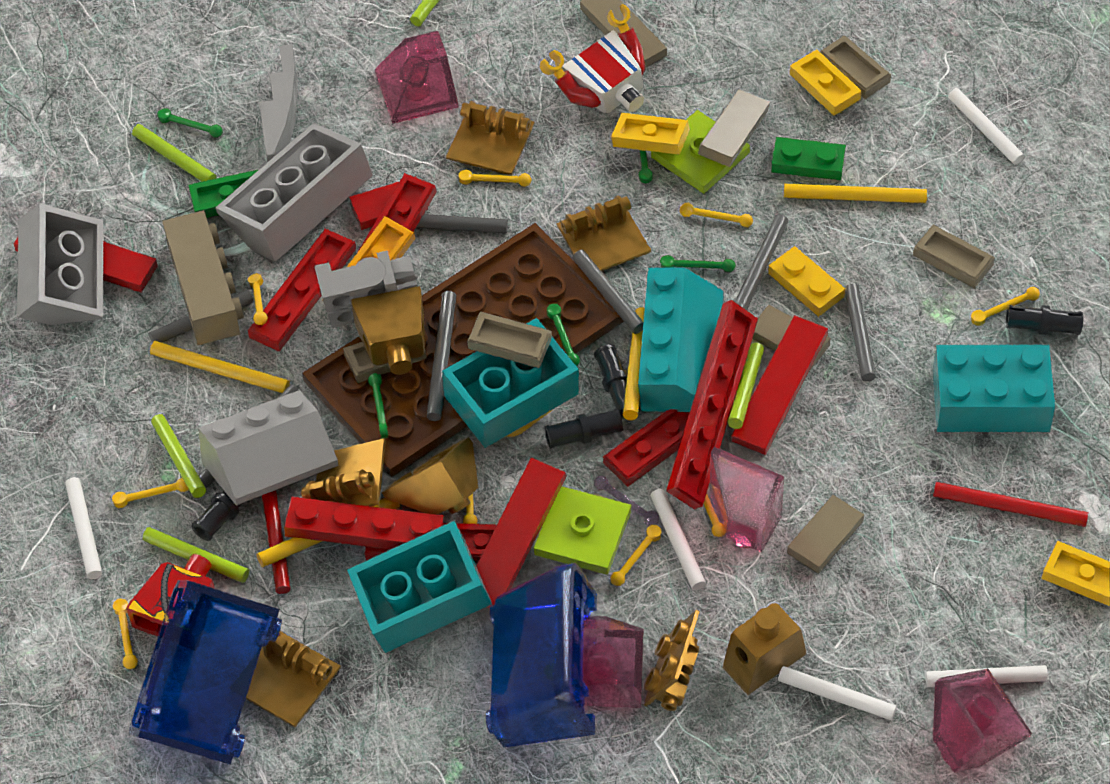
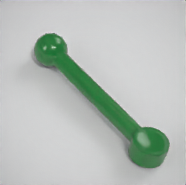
[157,108,223,138]
[638,150,653,184]
[660,255,736,273]
[547,304,580,366]
[368,373,389,439]

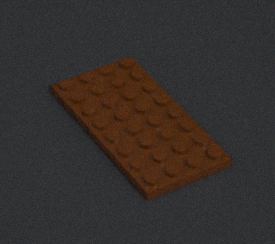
[302,223,624,477]

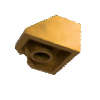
[382,437,479,515]

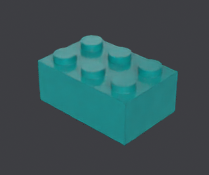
[442,318,579,448]
[933,345,1055,432]
[347,521,492,653]

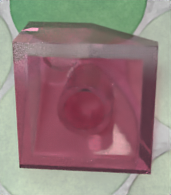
[374,31,459,124]
[710,447,784,553]
[561,615,644,708]
[933,669,1032,773]

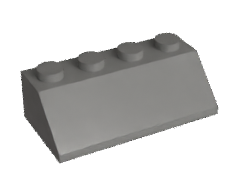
[216,123,373,262]

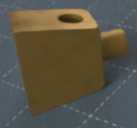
[351,286,424,375]
[723,603,806,695]

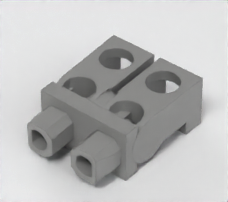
[315,250,418,328]

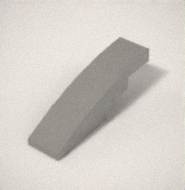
[259,44,298,162]

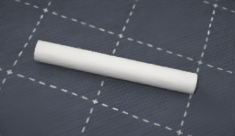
[948,88,1025,165]
[65,477,102,579]
[650,489,706,591]
[925,665,1048,687]
[778,666,897,721]

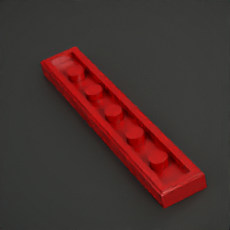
[666,300,758,510]

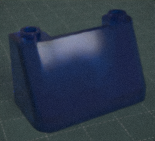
[486,563,597,748]
[129,580,282,765]

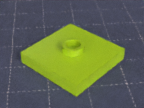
[651,109,750,194]
[534,486,631,575]

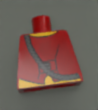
[126,554,217,652]

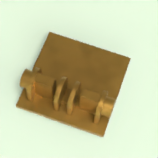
[446,101,535,175]
[556,195,651,271]
[301,439,386,507]
[644,610,700,711]
[230,629,341,727]

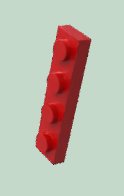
[284,497,444,550]

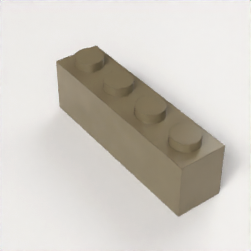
[162,210,244,345]

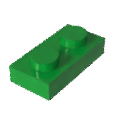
[771,137,846,181]
[188,170,258,218]

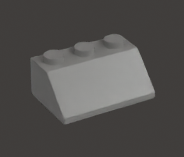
[17,203,103,325]
[198,390,338,505]

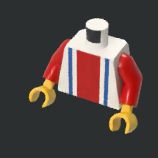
[540,4,645,113]

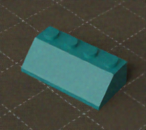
[638,268,724,412]

